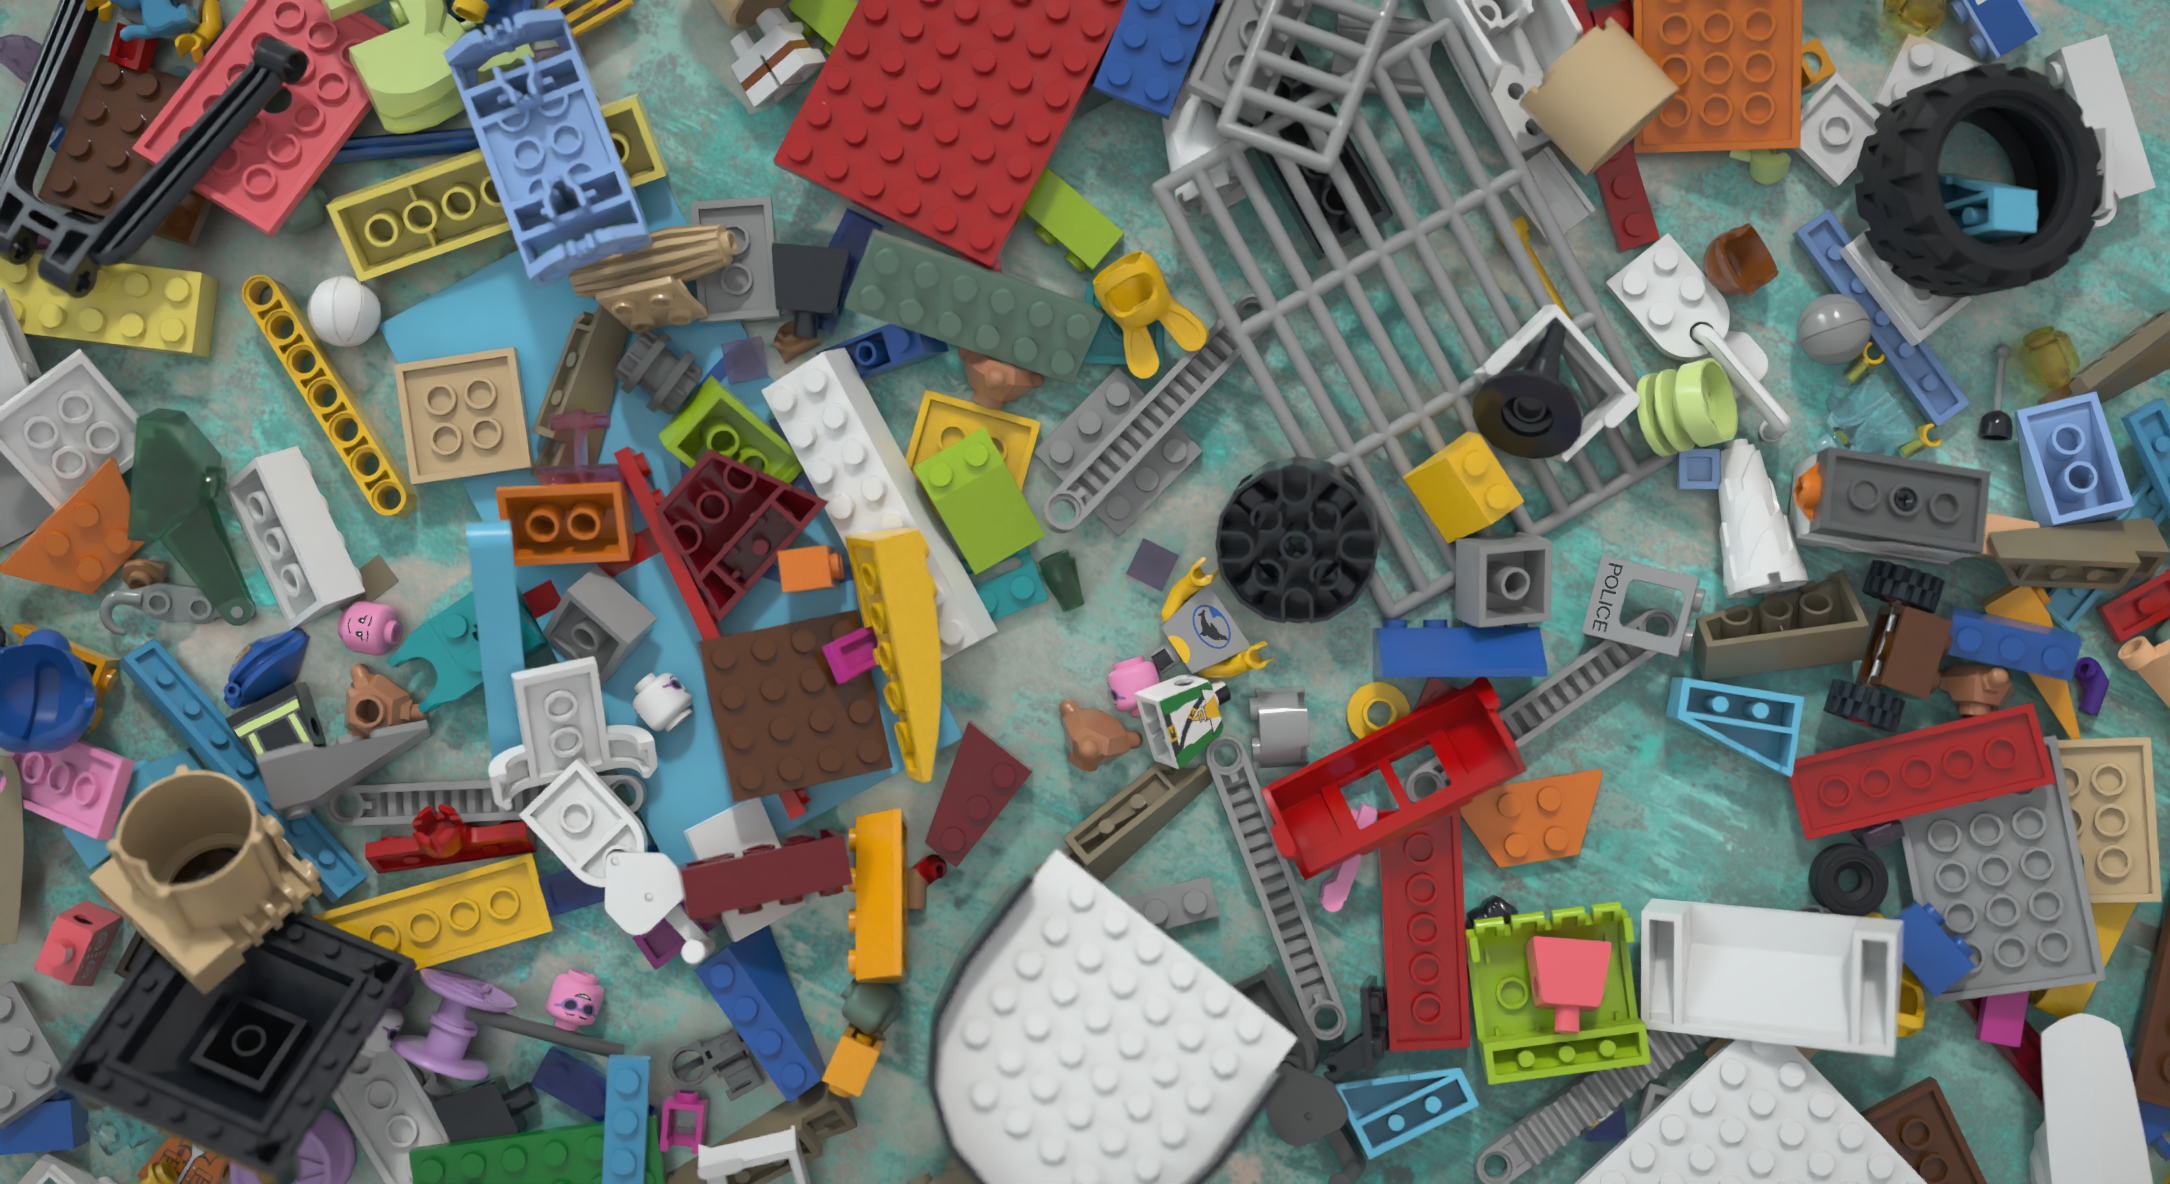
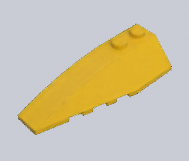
[845,527,941,783]

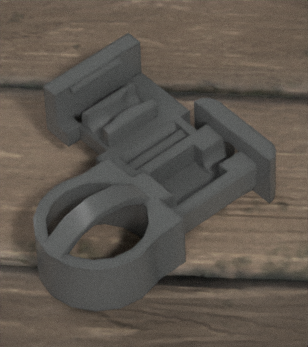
[668,1023,765,1101]

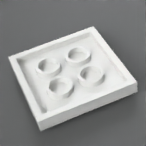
[0,349,163,510]

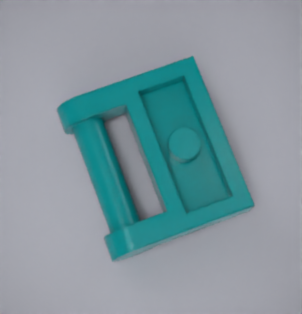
[958,546,1049,621]

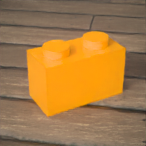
[822,1023,886,1098]

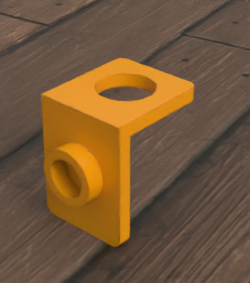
[1801,38,1836,91]

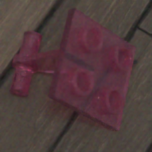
[535,409,634,503]

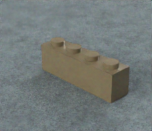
[1693,570,1869,681]

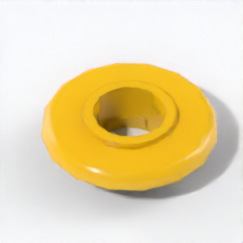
[1347,682,1410,739]

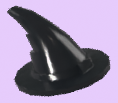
[1472,324,1584,459]

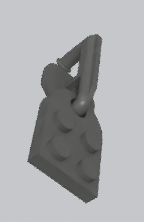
[1229,963,1366,1184]

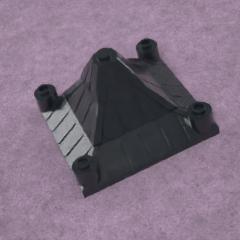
[53,871,417,1184]

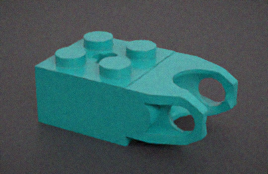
[387,591,549,714]

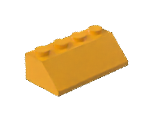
[848,809,908,984]

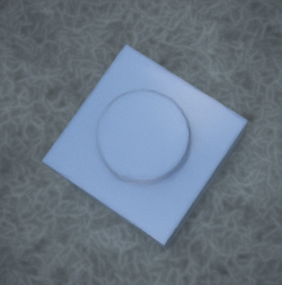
[1677,449,1720,490]

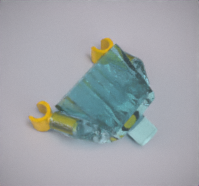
[1813,342,1942,459]

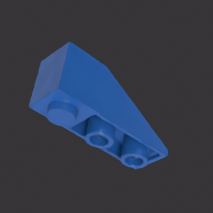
[816,324,949,380]

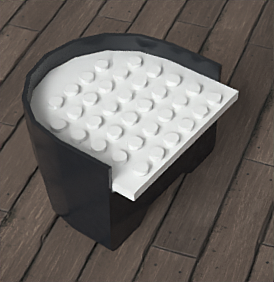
[926,849,1297,1184]

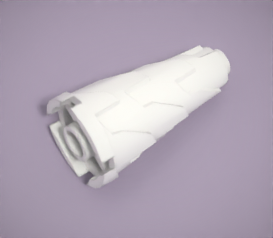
[1162,63,1247,216]
[1718,439,1809,600]

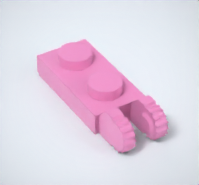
[1318,801,1378,913]

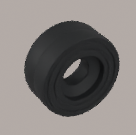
[1809,843,1889,917]

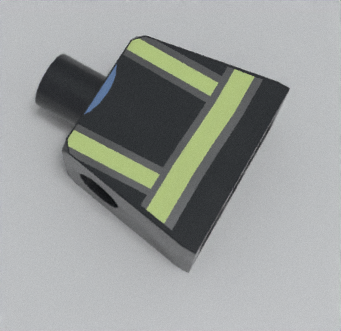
[225,682,326,763]

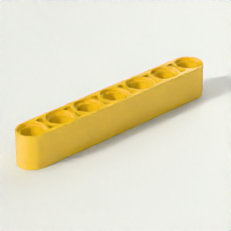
[242,275,417,518]

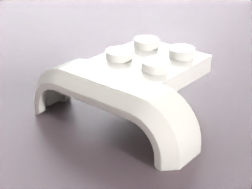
[488,656,658,810]

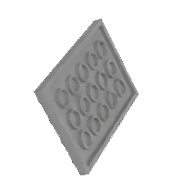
[1898,735,2106,1003]

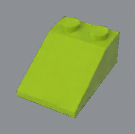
[658,375,803,484]
[913,427,1046,575]

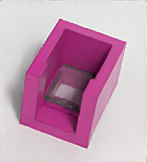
[660,1090,709,1154]

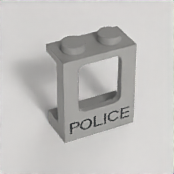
[1581,555,1706,659]

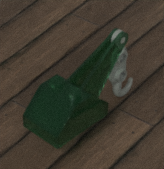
[99,408,256,636]

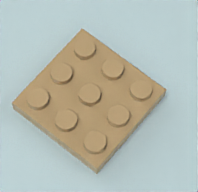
[394,347,535,486]

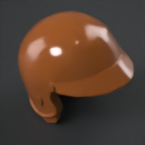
[1703,223,1779,296]

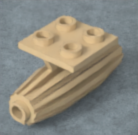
[569,224,738,334]

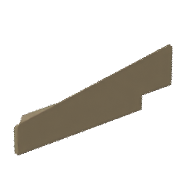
[530,303,628,485]
[2037,308,2170,405]
[1987,518,2170,590]
[1035,763,1212,884]
[668,1080,857,1184]

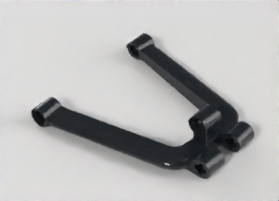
[0,0,308,299]

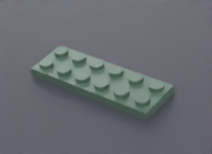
[845,229,1104,385]

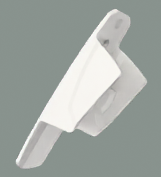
[1423,0,1583,153]
[2029,1013,2153,1184]

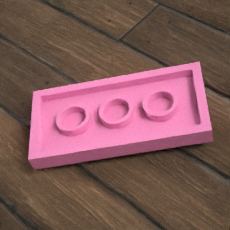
[0,739,135,841]

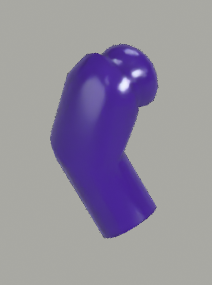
[2074,657,2109,717]

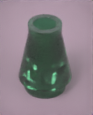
[1038,549,1085,612]

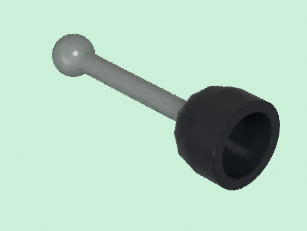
[1978,344,2013,441]

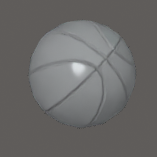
[1797,294,1871,365]

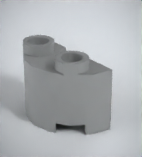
[1249,686,1309,768]

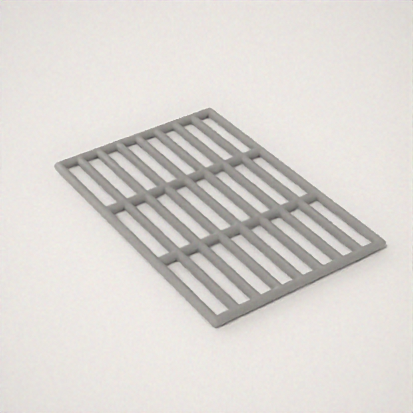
[1152,18,1677,620]

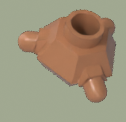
[958,347,1044,410]
[344,663,429,740]
[1937,665,2014,718]
[1059,699,1143,772]

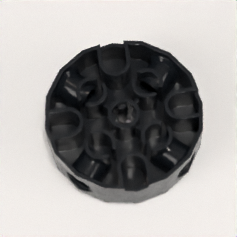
[1215,456,1381,624]

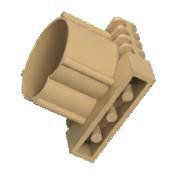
[89,765,322,995]

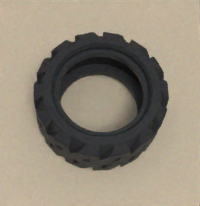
[1855,63,2104,298]

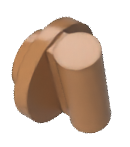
[774,321,820,363]
[121,558,170,589]

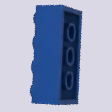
[1373,620,1547,677]

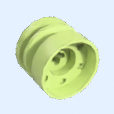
[1636,358,1738,457]

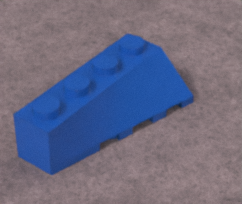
[694,925,826,1103]

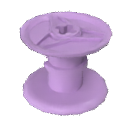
[391,968,518,1081]
[230,1108,356,1184]

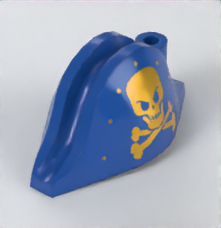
[224,627,310,710]

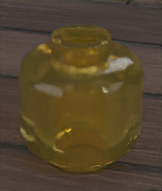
[1883,0,1947,37]
[2017,326,2080,389]

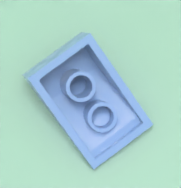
[2014,392,2134,528]

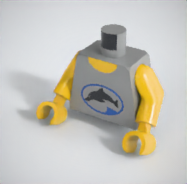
[86,0,223,63]
[1149,557,1274,679]

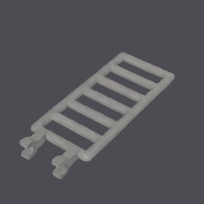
[1216,0,1400,173]

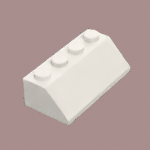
[223,446,366,630]

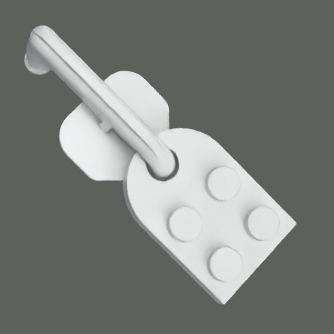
[1604,233,1792,443]
[519,758,716,964]

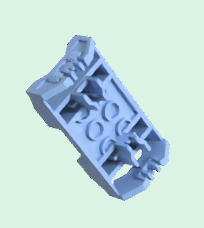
[444,8,653,289]

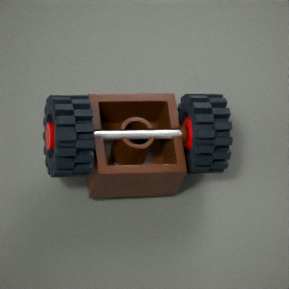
[1823,560,1953,733]

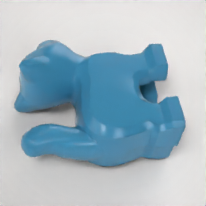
[109,0,199,42]

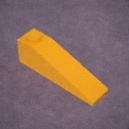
[1982,583,2081,740]

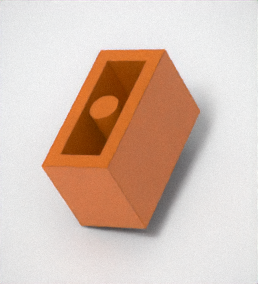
[777,545,846,594]

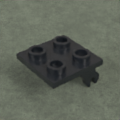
[1322,975,1389,1081]

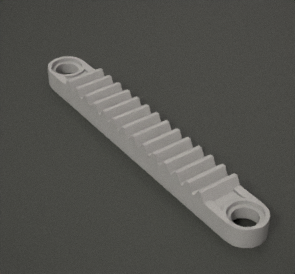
[1042,293,1268,534]
[1404,608,1678,804]
[1205,734,1347,1041]
[324,774,648,826]
[1473,1029,1711,1184]

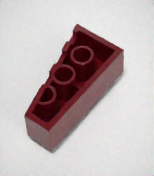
[677,827,853,923]

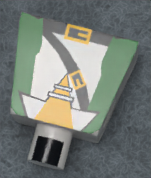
[1134,674,1231,769]

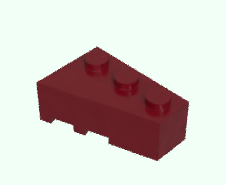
[925,720,1033,868]

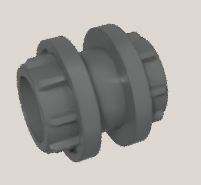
[614,330,703,415]

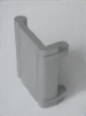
[1331,13,1434,100]

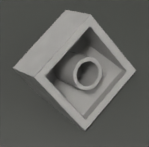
[541,565,657,687]

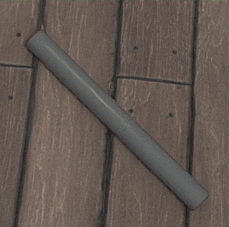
[464,1006,624,1057]

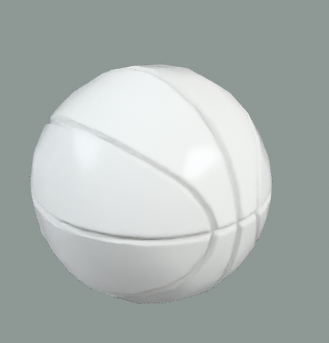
[307,276,382,347]

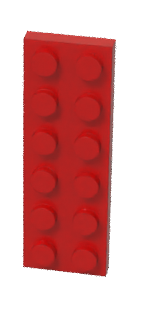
[1789,703,2056,840]
[1377,808,1471,1052]

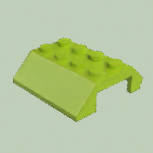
[1466,901,1651,1085]

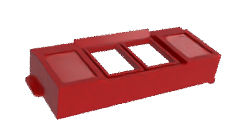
[1260,677,1527,881]

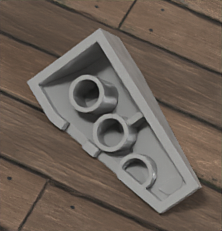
[256,720,431,820]

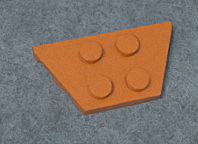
[0,456,149,595]
[1460,768,1603,868]

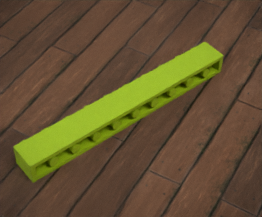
[788,0,1124,275]

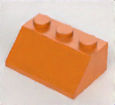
[496,482,636,566]

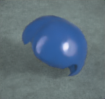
[0,629,97,754]

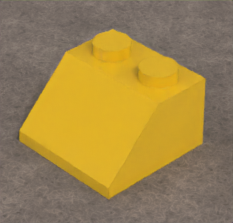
[1402,431,1524,544]

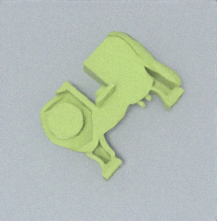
[321,0,536,134]

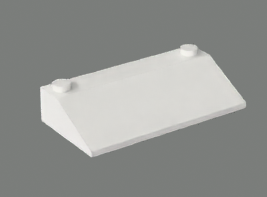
[1641,898,1903,1057]

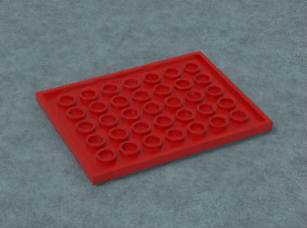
[773,0,1128,270]

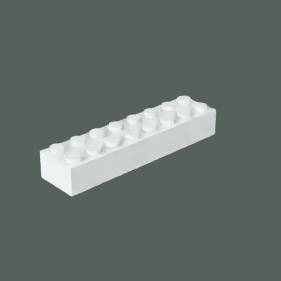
[761,348,998,662]

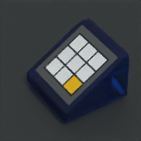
[1580,1104,1627,1142]

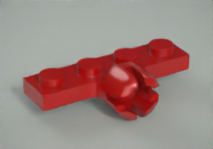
[365,804,537,874]

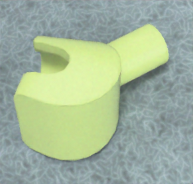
[1729,149,1791,185]

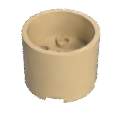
[1519,17,1680,177]

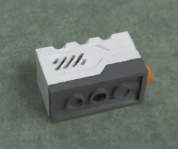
[1788,446,1991,567]

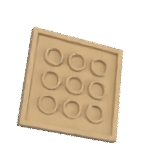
[2057,737,2162,903]

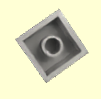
[1455,533,1552,628]

